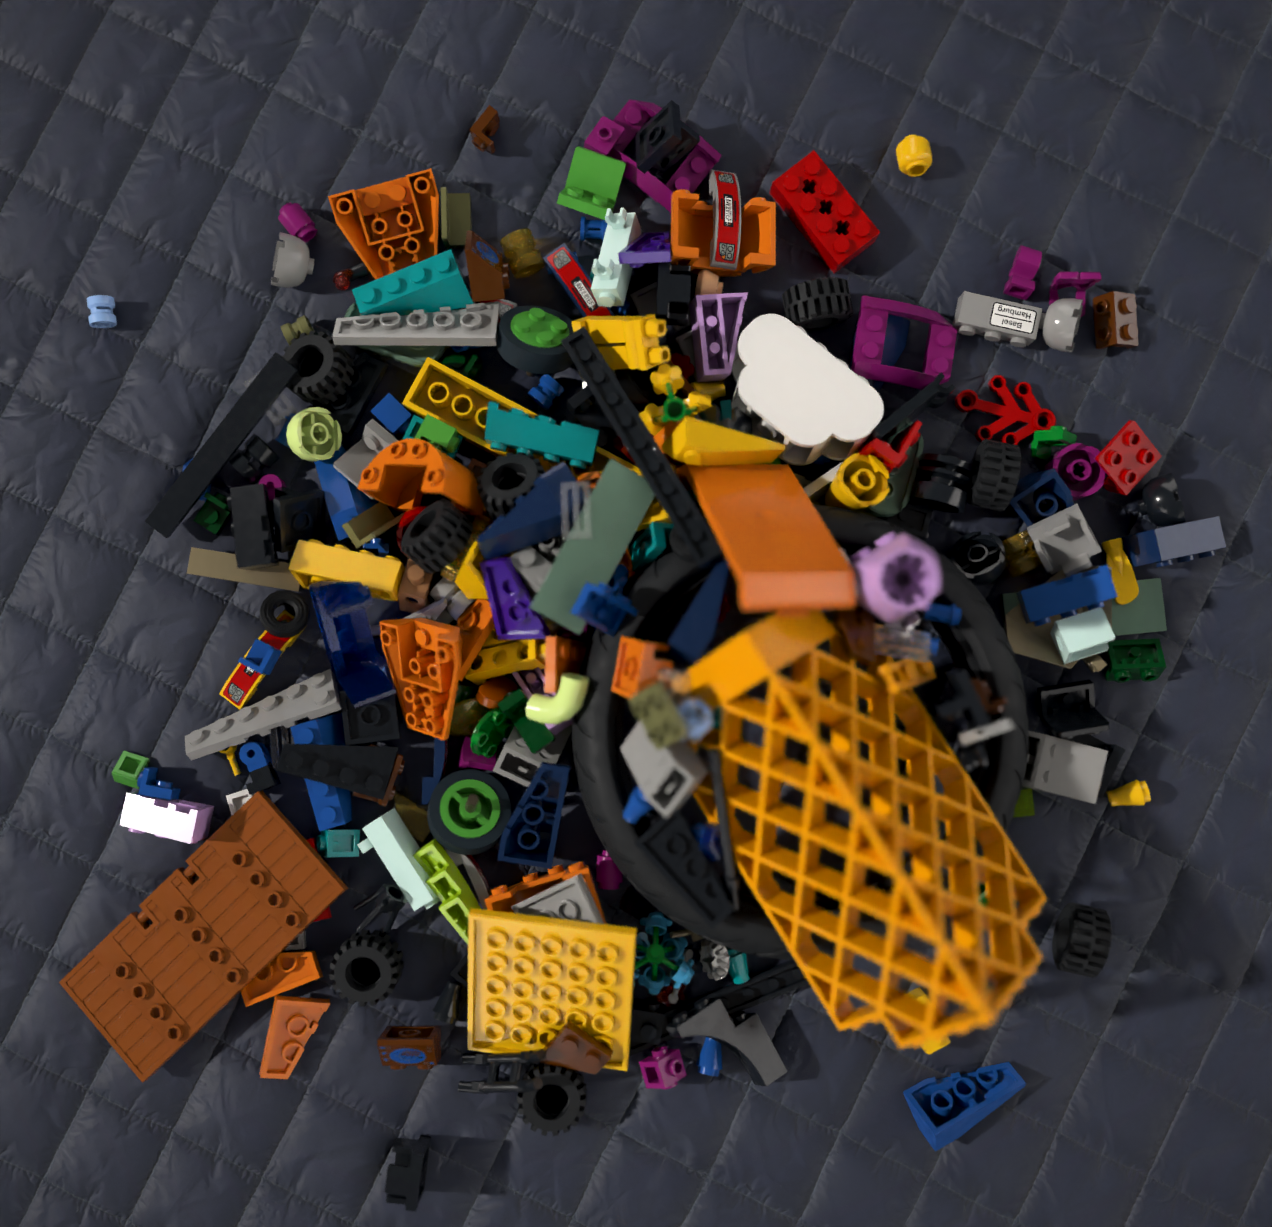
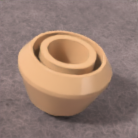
[694,269,724,297]

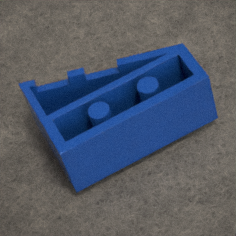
[1016,565,1118,627]

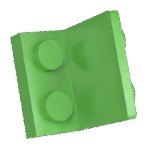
[557,146,626,220]

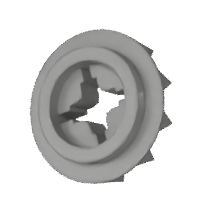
[698,939,729,980]

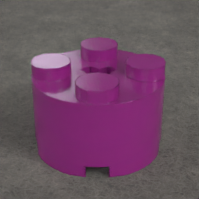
[1043,443,1106,501]

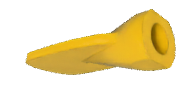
[1101,538,1139,605]

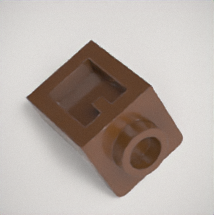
[470,105,500,155]
[970,676,1009,716]

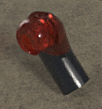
[333,263,370,290]

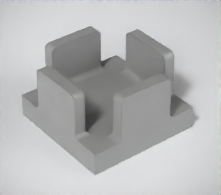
[1027,504,1102,577]

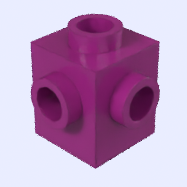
[639,1046,687,1089]

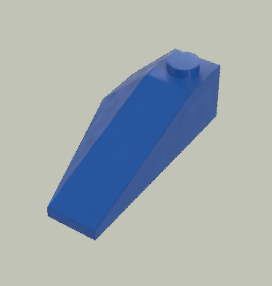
[314,444,395,544]
[903,1062,1026,1152]

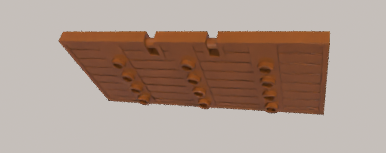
[59,791,348,1083]

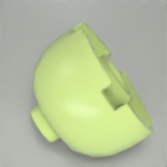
[286,407,342,462]

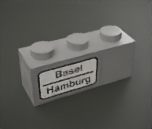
[952,291,1042,347]

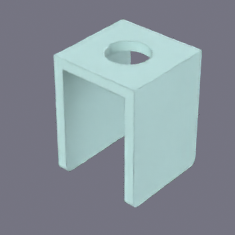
[1050,607,1115,664]

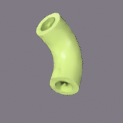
[526,673,589,725]

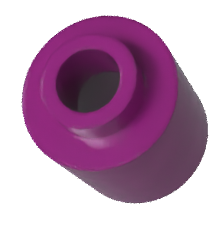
[278,203,317,243]
[596,849,623,890]

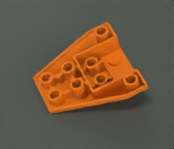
[328,168,439,280]
[380,618,462,740]

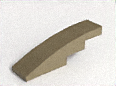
[186,547,300,592]

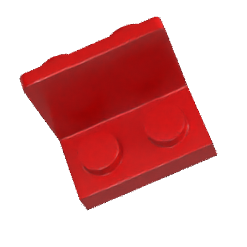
[855,420,923,473]
[1095,420,1162,496]

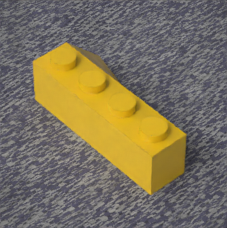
[288,539,405,601]

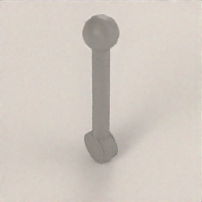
[668,949,693,1004]

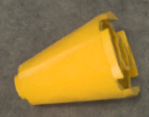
[825,453,890,511]

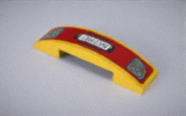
[219,610,306,710]

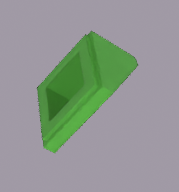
[112,751,149,789]

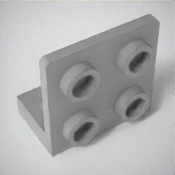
[333,419,399,499]

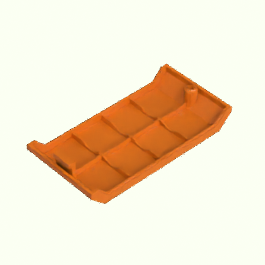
[677,464,856,617]

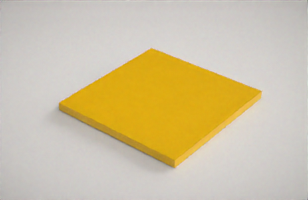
[467,908,637,1071]

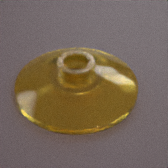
[449,699,493,737]

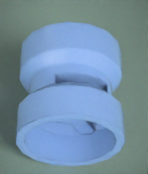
[87,295,117,328]

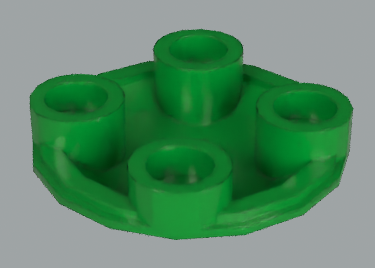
[471,708,514,758]

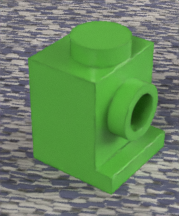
[414,414,460,454]

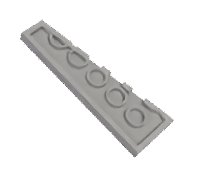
[332,301,501,346]
[185,669,342,760]

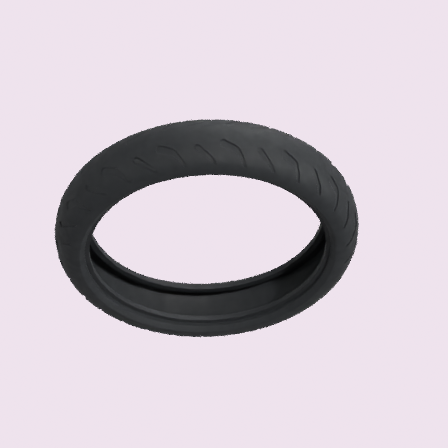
[572,504,1028,960]

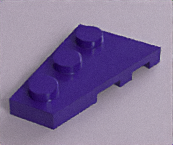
[618,231,671,268]
[480,557,551,640]

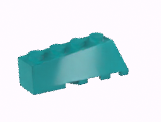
[352,249,474,316]
[485,401,600,469]

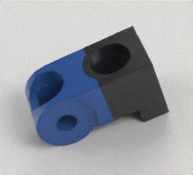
[239,742,281,795]

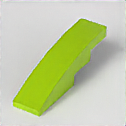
[413,839,481,945]

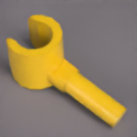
[219,745,241,776]

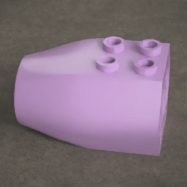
[849,532,942,623]

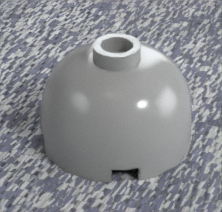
[271,232,314,288]
[1038,298,1083,353]

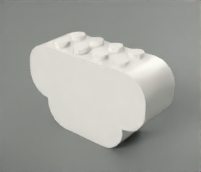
[731,314,884,466]

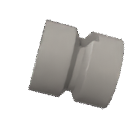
[429,570,476,621]

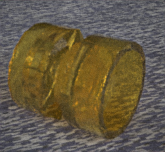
[500,228,545,279]
[1002,530,1043,578]

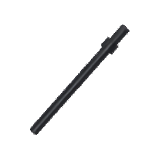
[708,748,741,910]

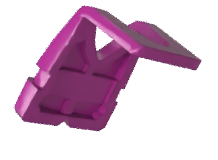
[1049,271,1102,317]

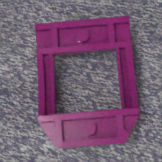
[609,99,722,215]
[851,295,957,391]

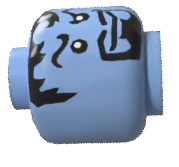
[677,697,714,742]

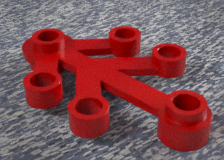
[955,375,1056,445]

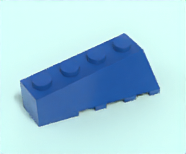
[290,713,352,831]

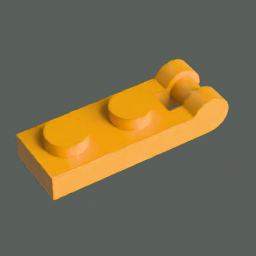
[875,653,937,697]

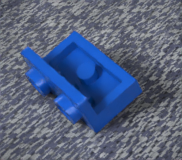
[570,582,639,637]

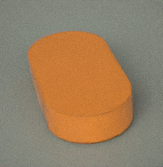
[476,676,517,709]

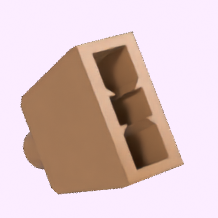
[398,558,440,614]

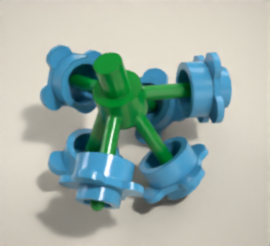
[634,912,694,995]

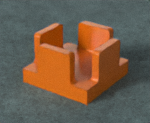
[611,635,673,698]

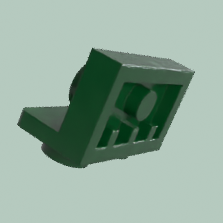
[1105,638,1166,683]

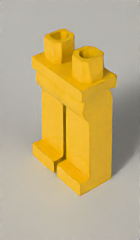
[571,314,670,370]
[465,617,558,685]

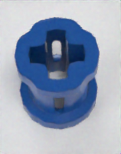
[580,216,607,242]

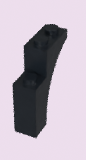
[666,996,787,1087]

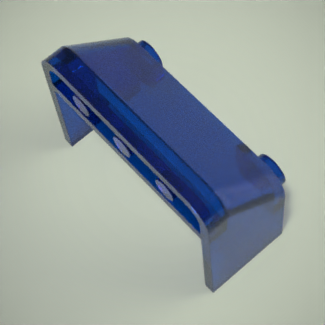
[309,581,396,708]

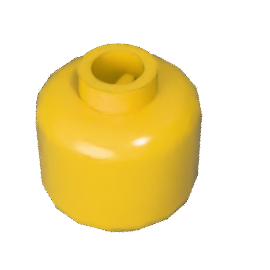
[896,135,932,177]

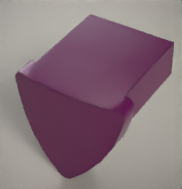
[456,736,497,771]

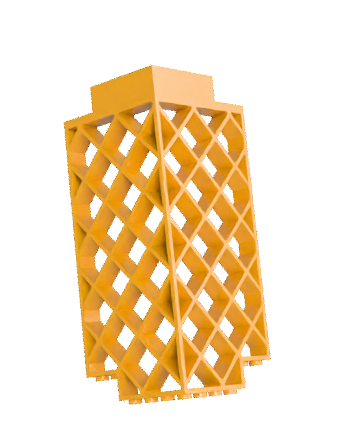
[671,609,1047,1048]

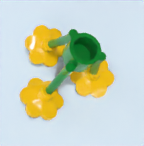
[639,363,712,436]

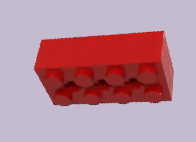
[769,150,880,274]

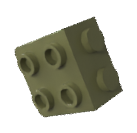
[628,681,689,751]

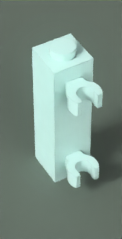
[591,208,642,307]
[357,808,440,911]

